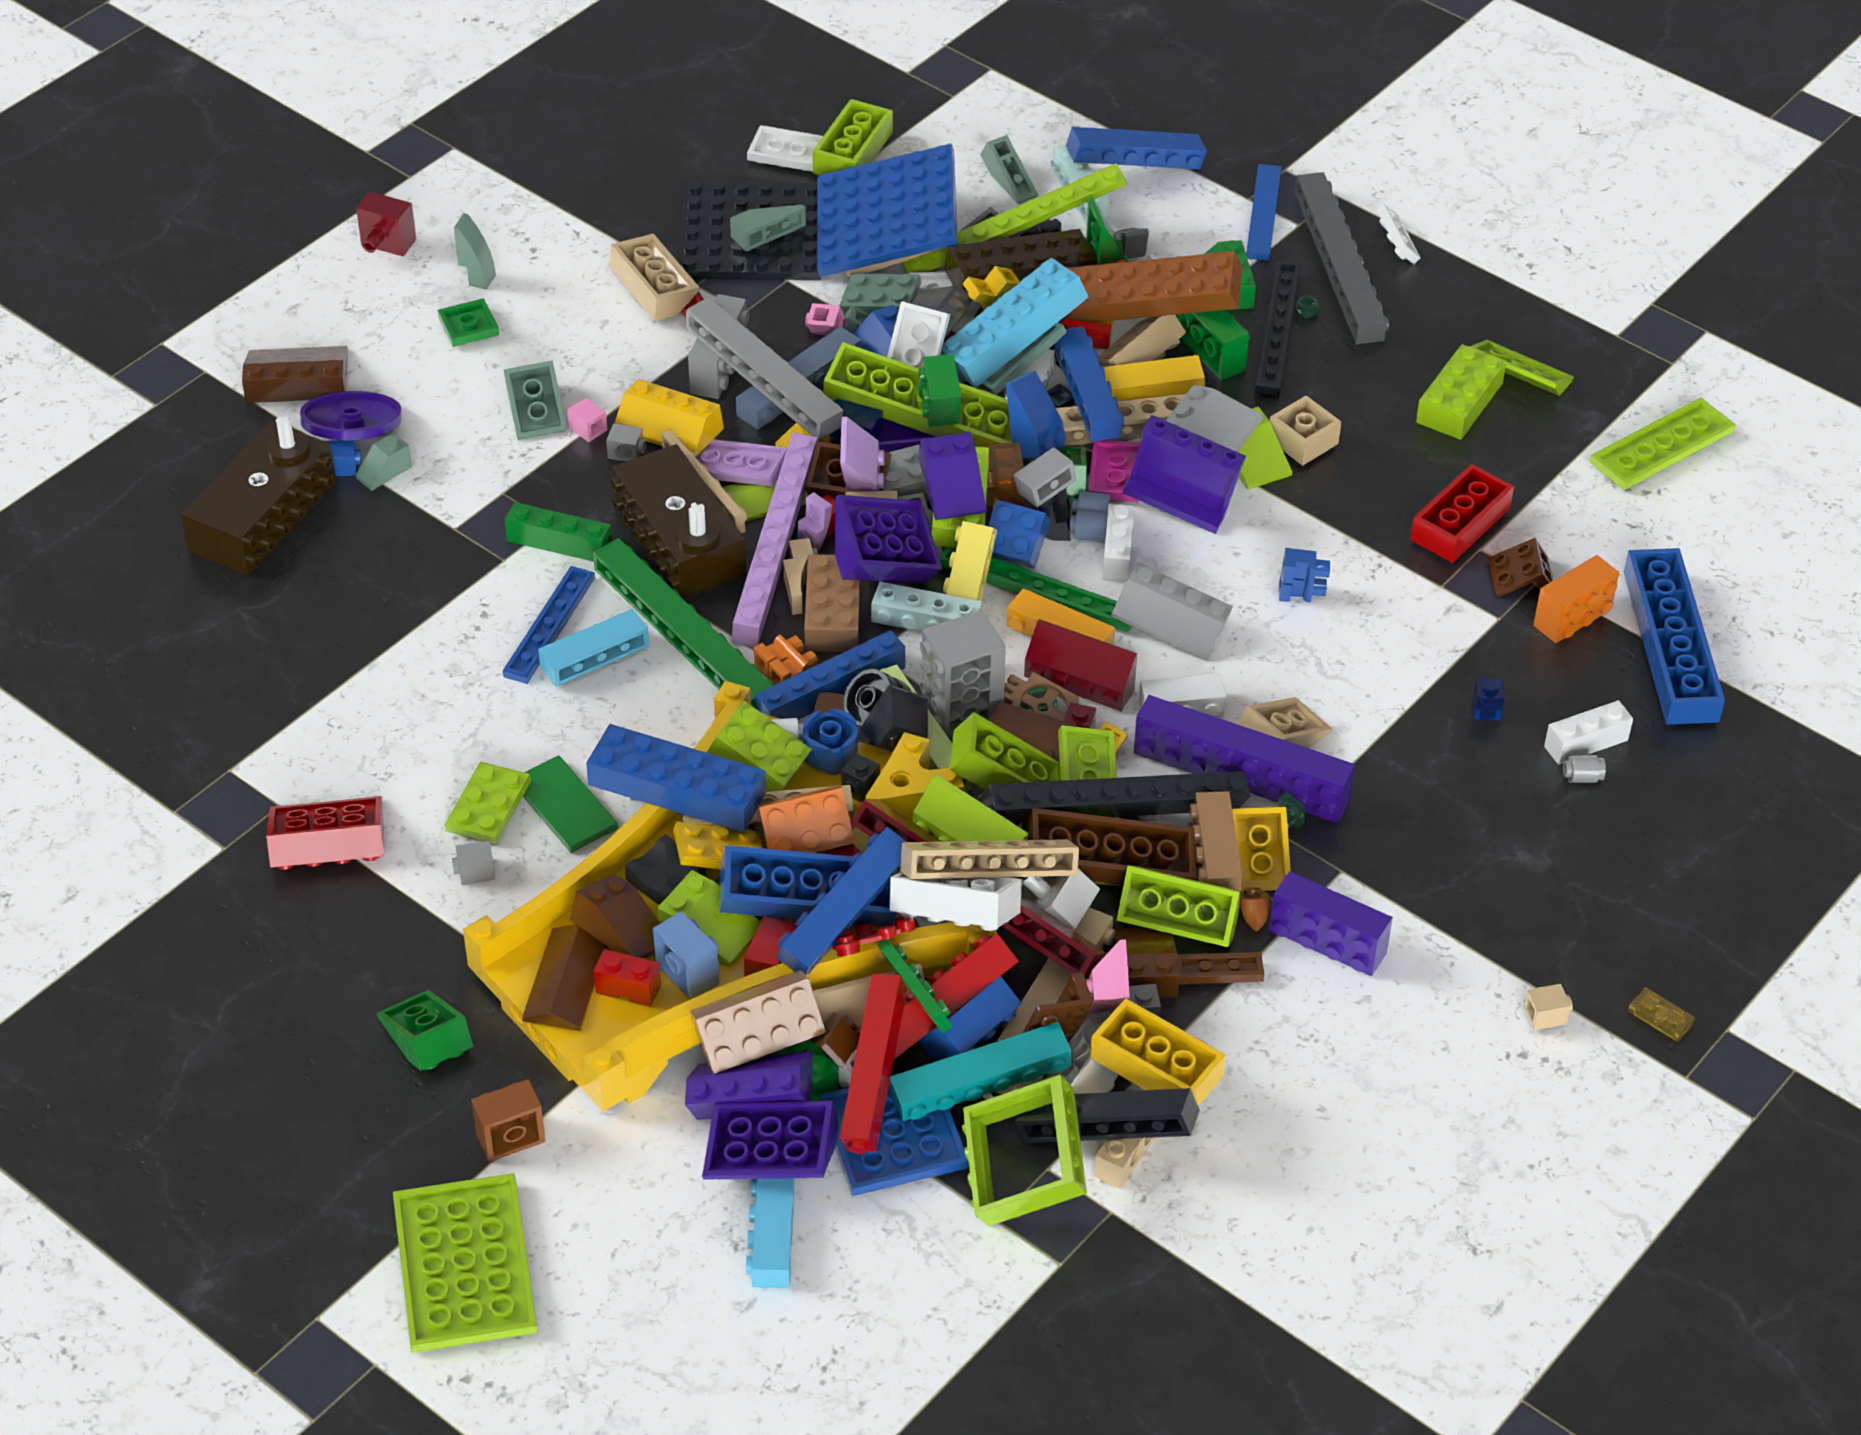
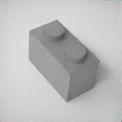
[1013,447,1077,507]

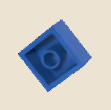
[988,500,1050,569]

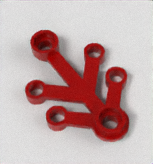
[832,916,917,957]

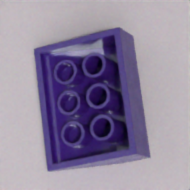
[835,495,942,584]
[702,1101,839,1180]

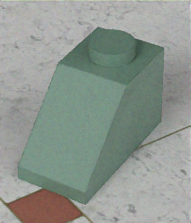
[356,433,412,491]

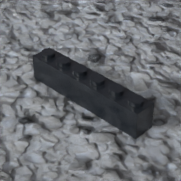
[1015,1088,1200,1143]

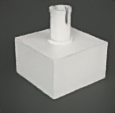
[1021,869,1100,930]

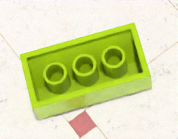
[912,774,1028,878]
[1117,865,1240,947]

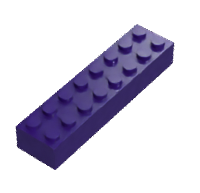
[1133,695,1355,823]

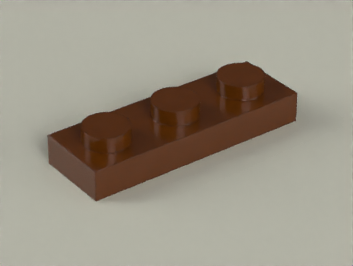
[1177,952,1264,984]

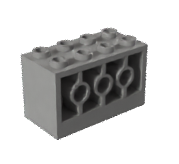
[919,610,1006,739]

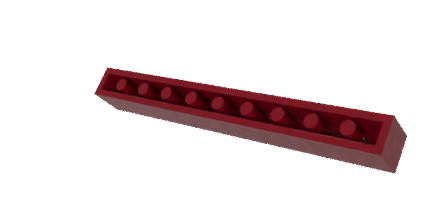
[850,799,1106,979]

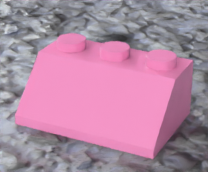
[1085,940,1130,1016]

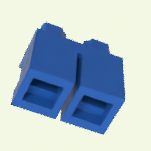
[1279,548,1330,603]

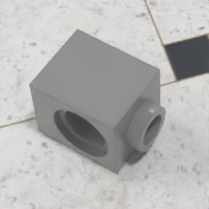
[606,424,647,462]

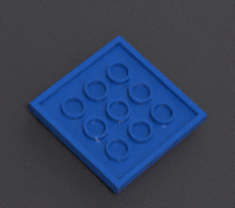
[819,1082,969,1196]

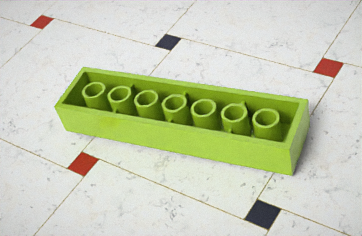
[823,342,1013,463]

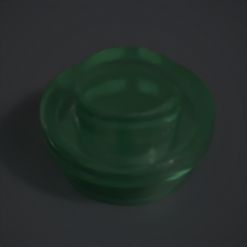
[1295,296,1319,318]

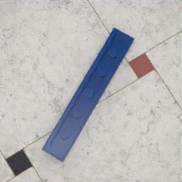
[1246,164,1281,261]
[503,566,595,684]

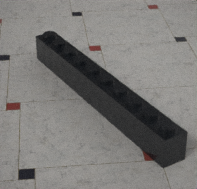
[978,771,1251,823]

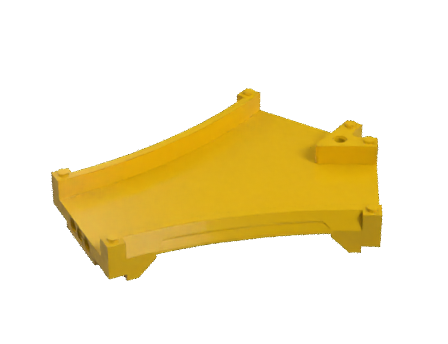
[463,681,997,1112]

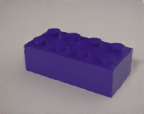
[1269,871,1393,976]

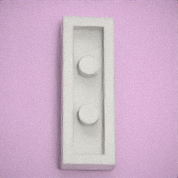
[1377,203,1421,264]

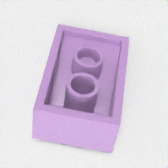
[840,417,885,492]

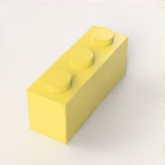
[943,521,998,601]

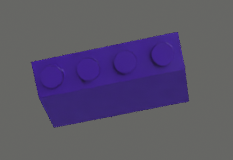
[685,1051,813,1120]

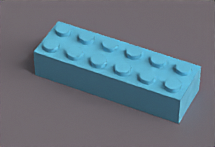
[941,258,1089,388]

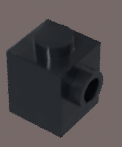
[841,754,880,803]

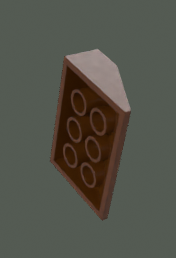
[242,346,348,403]

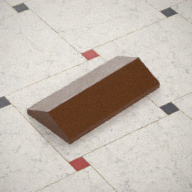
[522,924,607,1031]

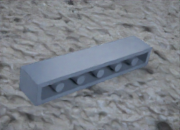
[736,326,862,430]

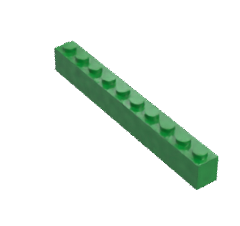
[593,538,774,708]

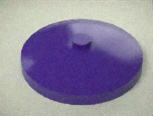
[300,391,402,440]

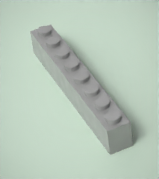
[685,297,843,441]

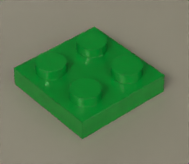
[437,298,499,347]

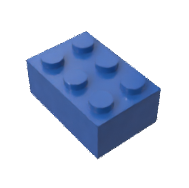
[918,976,1022,1062]

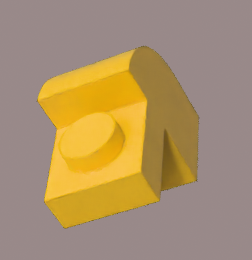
[963,266,1020,310]

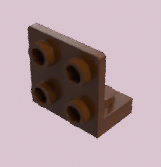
[1488,538,1553,597]
[1023,972,1093,1037]

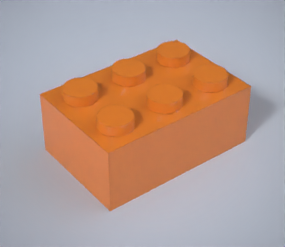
[1533,555,1620,643]
[757,785,855,853]

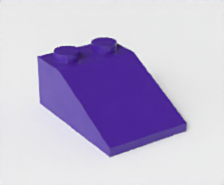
[918,432,987,520]

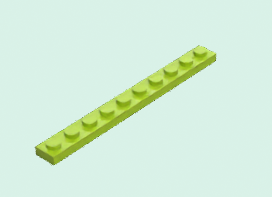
[901,163,1127,274]

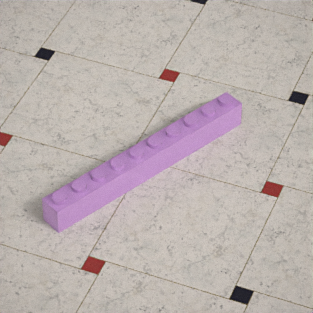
[732,432,817,647]

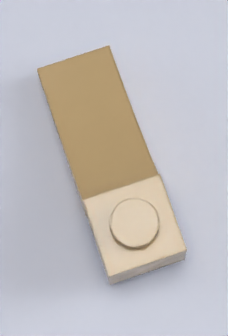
[783,538,818,615]

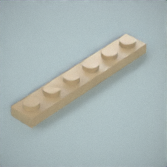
[661,430,747,534]

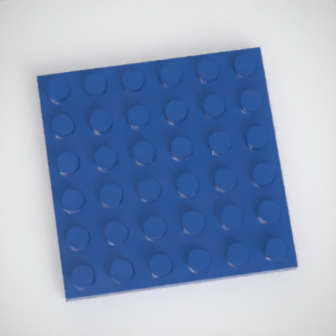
[817,143,958,277]

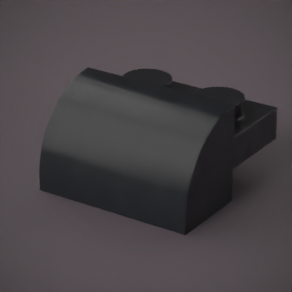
[1036,488,1071,541]

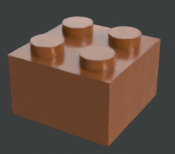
[471,1079,545,1162]

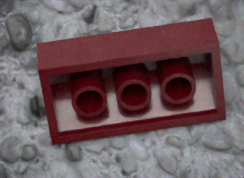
[1024,619,1137,712]

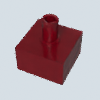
[356,191,417,257]

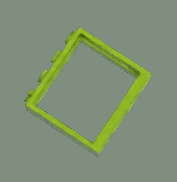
[962,1075,1087,1226]

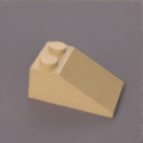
[1238,697,1333,748]

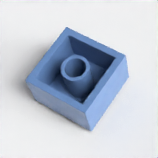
[653,911,720,999]

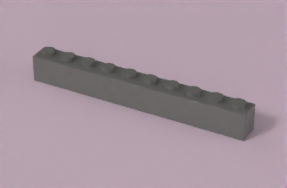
[1295,172,1389,344]

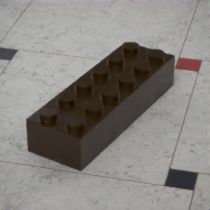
[944,229,1098,292]

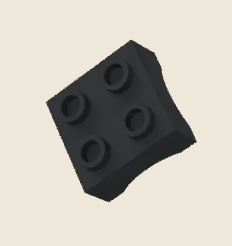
[625,834,707,905]

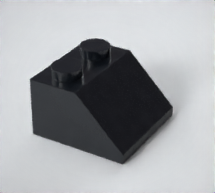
[860,684,928,752]

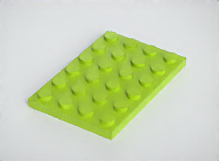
[393,1173,538,1353]

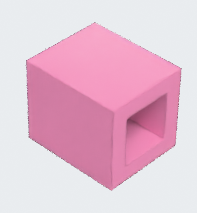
[567,398,607,442]

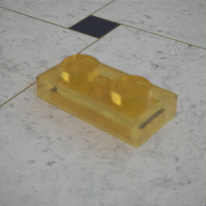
[1628,987,1695,1042]

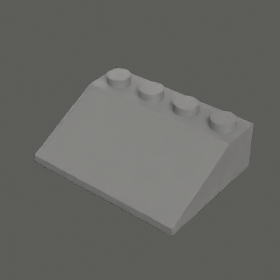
[1166,385,1263,452]

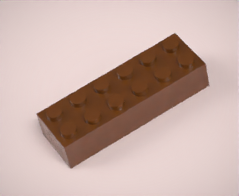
[1022,808,1196,885]

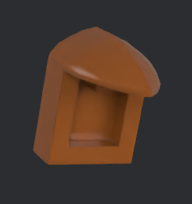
[1239,887,1270,931]

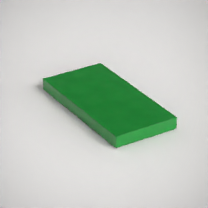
[523,755,618,853]

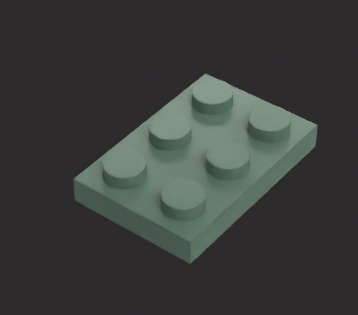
[839,273,921,314]

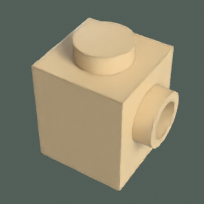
[1524,984,1573,1030]

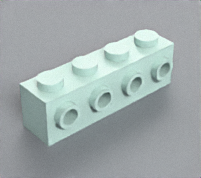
[1050,145,1109,226]
[871,582,982,632]

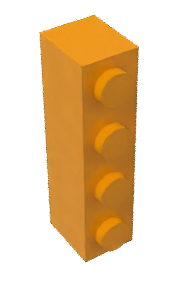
[1006,588,1115,645]

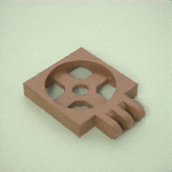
[1004,672,1080,721]

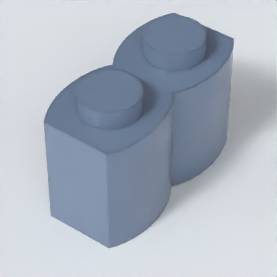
[1070,491,1110,542]

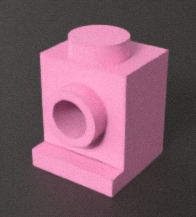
[805,303,846,336]

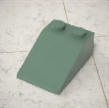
[503,360,567,440]

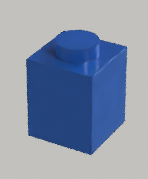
[325,440,362,476]

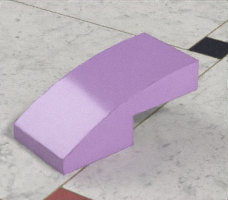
[797,493,832,552]

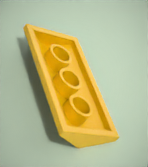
[1104,355,1205,402]

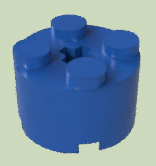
[803,709,858,775]

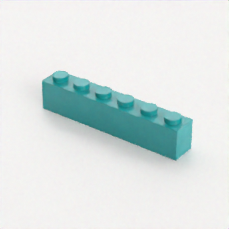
[890,1022,1072,1121]

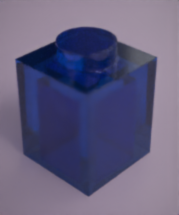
[1472,677,1505,720]

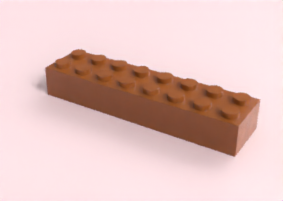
[1058,251,1243,325]

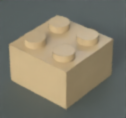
[1270,396,1341,466]

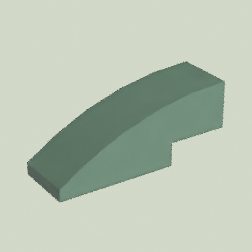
[454,213,496,290]

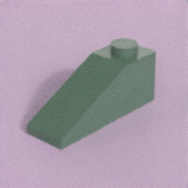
[980,135,1038,204]
[730,205,806,252]

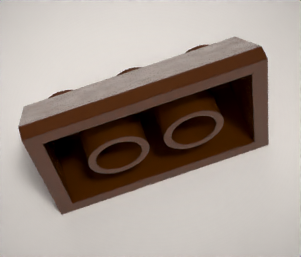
[988,701,1077,762]

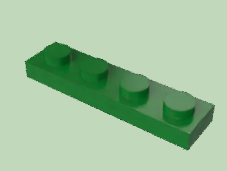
[877,939,952,1034]

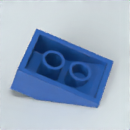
[1006,371,1066,459]

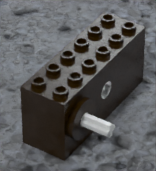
[181,415,336,575]
[610,444,746,599]

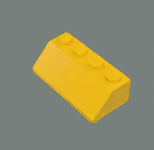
[615,379,724,457]

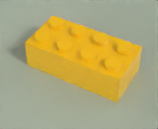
[1090,998,1226,1106]

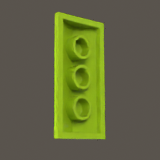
[1470,340,1574,396]
[722,476,808,522]

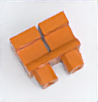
[753,634,818,685]

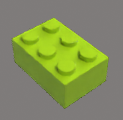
[706,701,812,792]

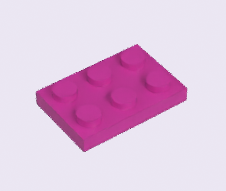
[1088,440,1141,502]

